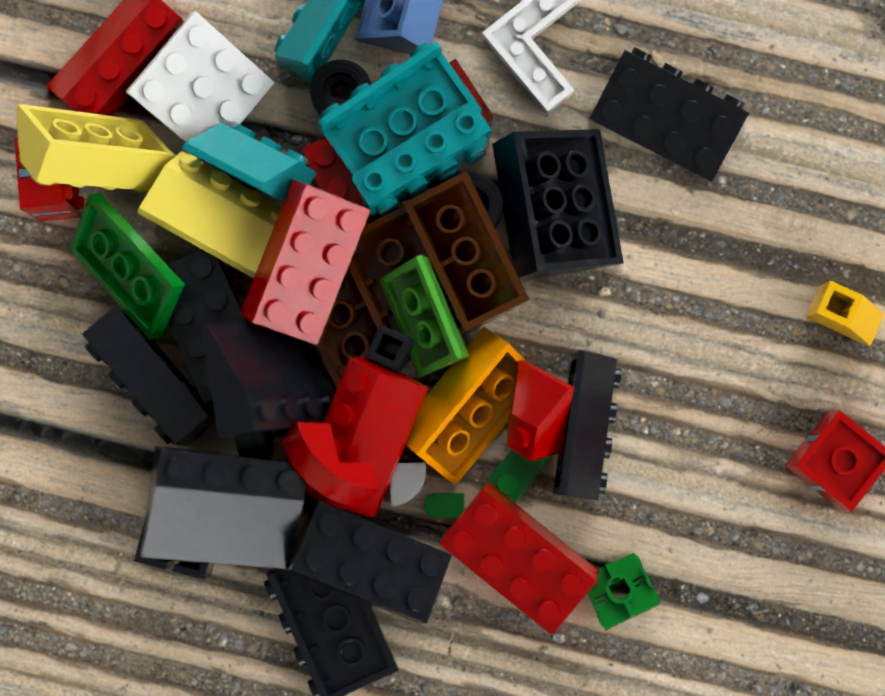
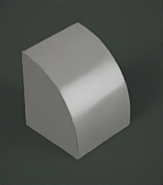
[390,462,426,506]

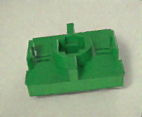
[587,553,660,631]

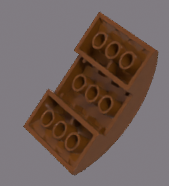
[316,171,530,389]

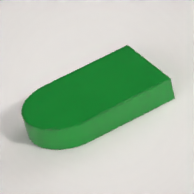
[424,493,464,518]

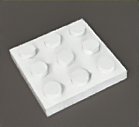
[126,11,275,142]

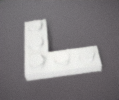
[482,0,581,115]

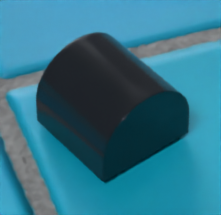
[365,324,414,373]

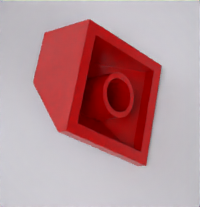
[507,360,574,461]

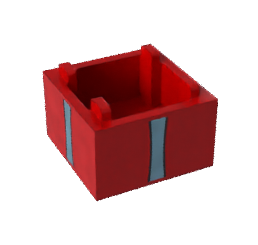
[14,138,86,222]
[784,410,885,512]

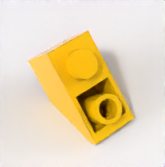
[805,281,885,347]

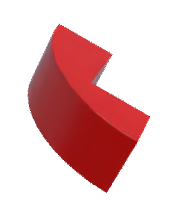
[282,422,379,506]

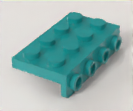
[318,41,482,176]
[352,102,491,220]

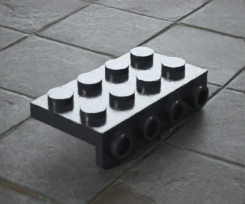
[589,47,749,182]
[264,561,399,696]

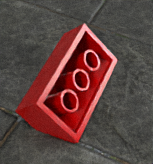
[45,0,184,116]
[305,357,429,517]

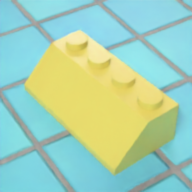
[16,104,175,193]
[137,151,282,278]

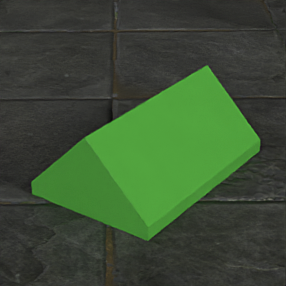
[379,255,470,378]

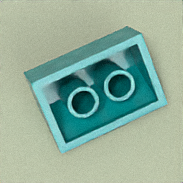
[274,0,365,84]
[182,123,317,203]

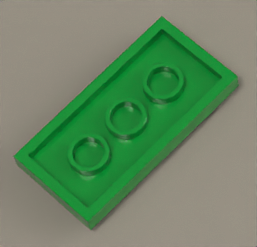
[69,193,185,340]

